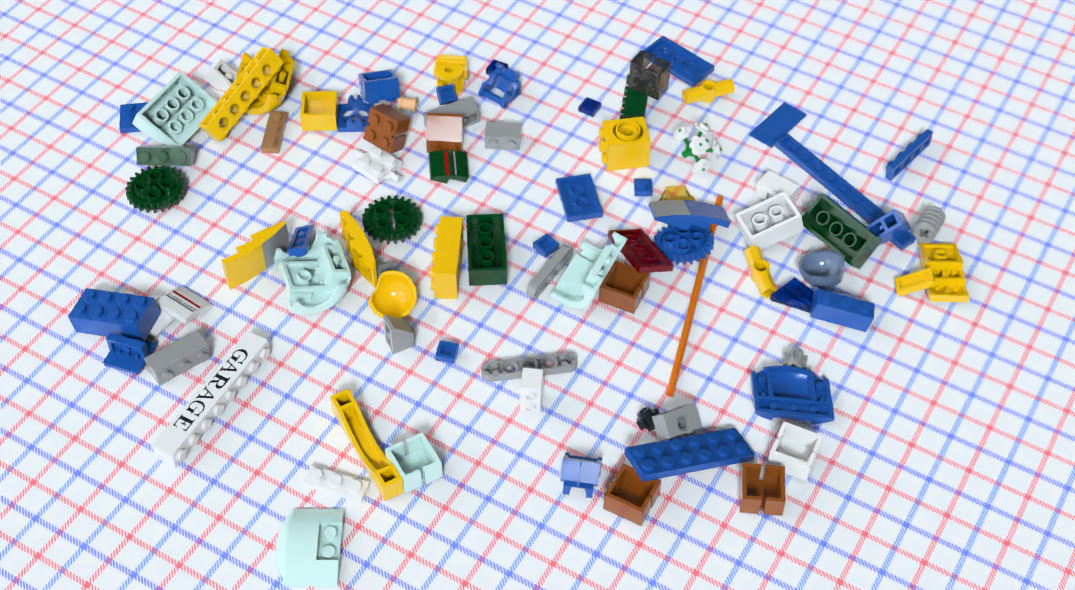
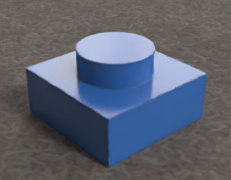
[436,85,457,105]
[633,179,653,196]
[533,234,559,258]
[435,341,459,364]

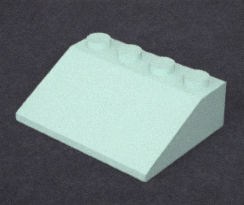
[132,71,217,146]

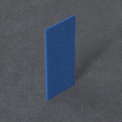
[749,102,807,148]

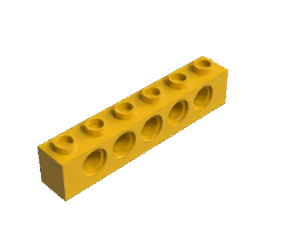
[198,47,284,142]

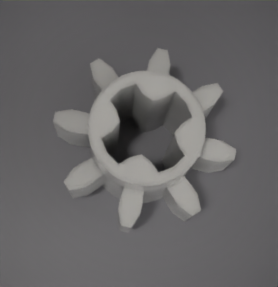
[783,348,808,369]

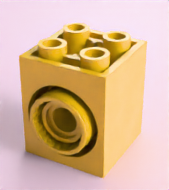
[598,117,651,171]

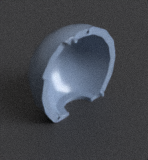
[799,250,845,288]

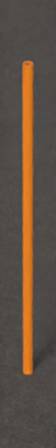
[666,195,724,397]

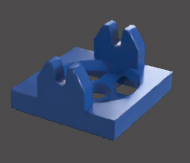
[337,95,373,132]

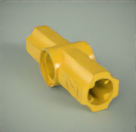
[682,79,735,104]
[744,245,777,298]

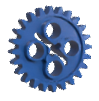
[653,224,714,266]

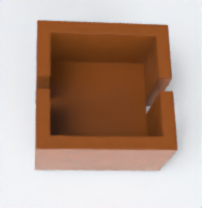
[363,103,411,154]
[599,260,650,314]
[603,463,662,526]
[739,463,786,516]

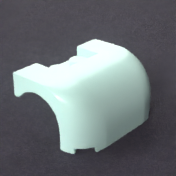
[273,231,352,314]
[550,231,627,310]

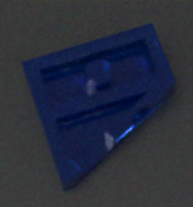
[770,277,813,313]

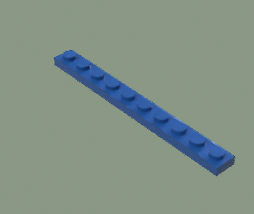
[775,134,916,251]

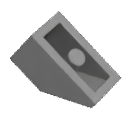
[383,315,416,354]

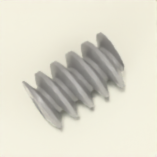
[912,206,946,244]

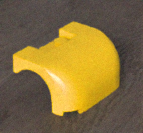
[231,48,295,115]

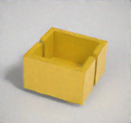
[300,91,339,131]

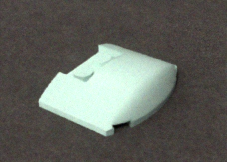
[275,509,345,587]

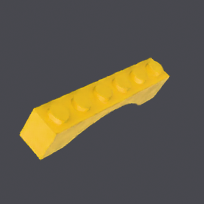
[330,388,404,501]

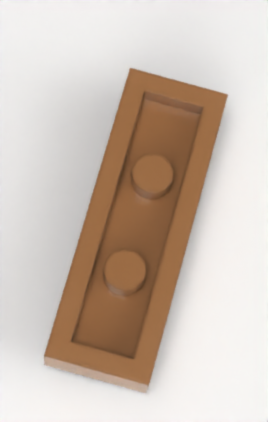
[261,111,288,154]

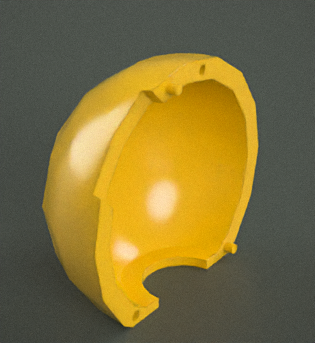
[368,270,417,319]

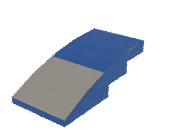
[648,200,731,231]

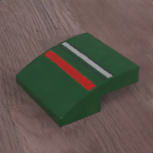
[428,150,469,184]

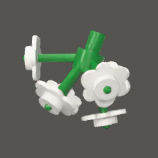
[673,122,722,174]

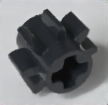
[636,406,660,432]

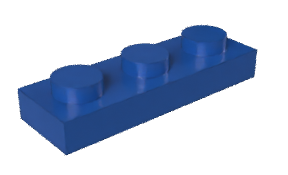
[287,224,315,257]

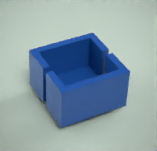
[358,69,400,104]

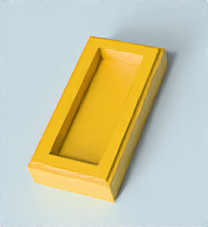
[895,267,936,297]

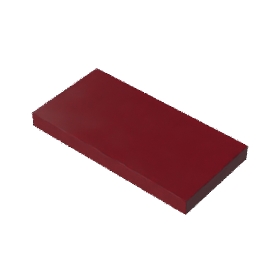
[607,229,674,273]

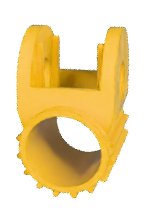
[434,54,468,95]

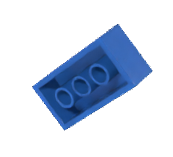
[68,288,161,342]

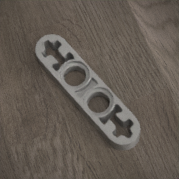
[526,244,574,299]

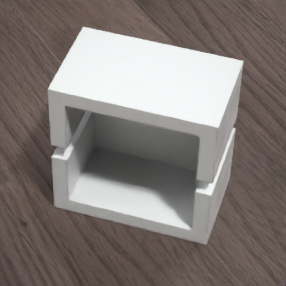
[767,422,823,481]

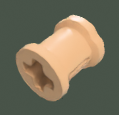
[398,95,418,113]

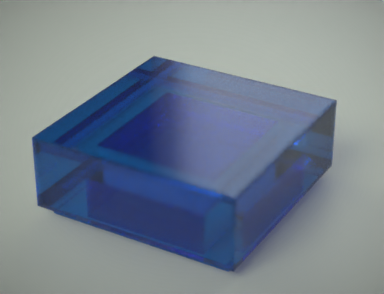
[578,97,602,117]

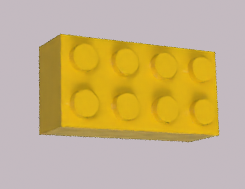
[430,216,464,299]

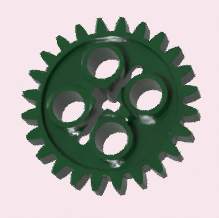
[125,165,186,213]
[362,195,422,245]

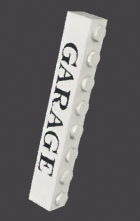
[152,331,270,467]

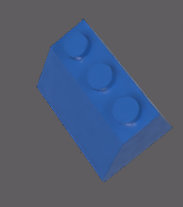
[810,286,875,332]

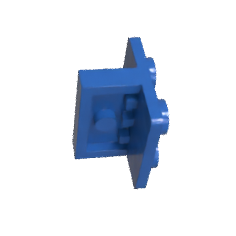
[103,333,156,375]

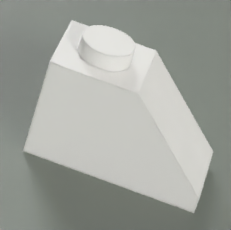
[203,59,237,91]

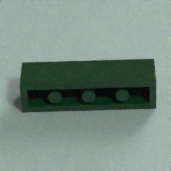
[620,68,652,119]

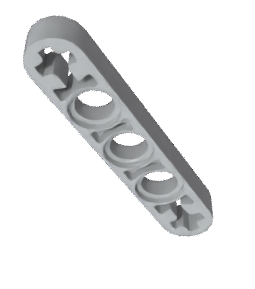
[481,352,577,382]

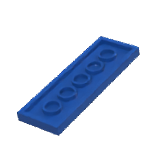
[624,428,755,482]

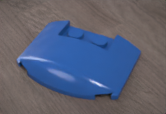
[750,366,835,424]

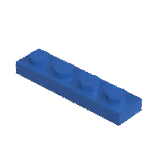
[885,129,933,181]

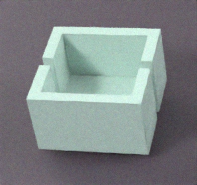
[385,432,443,494]

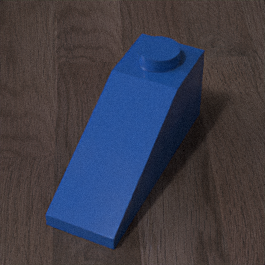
[867,209,912,245]

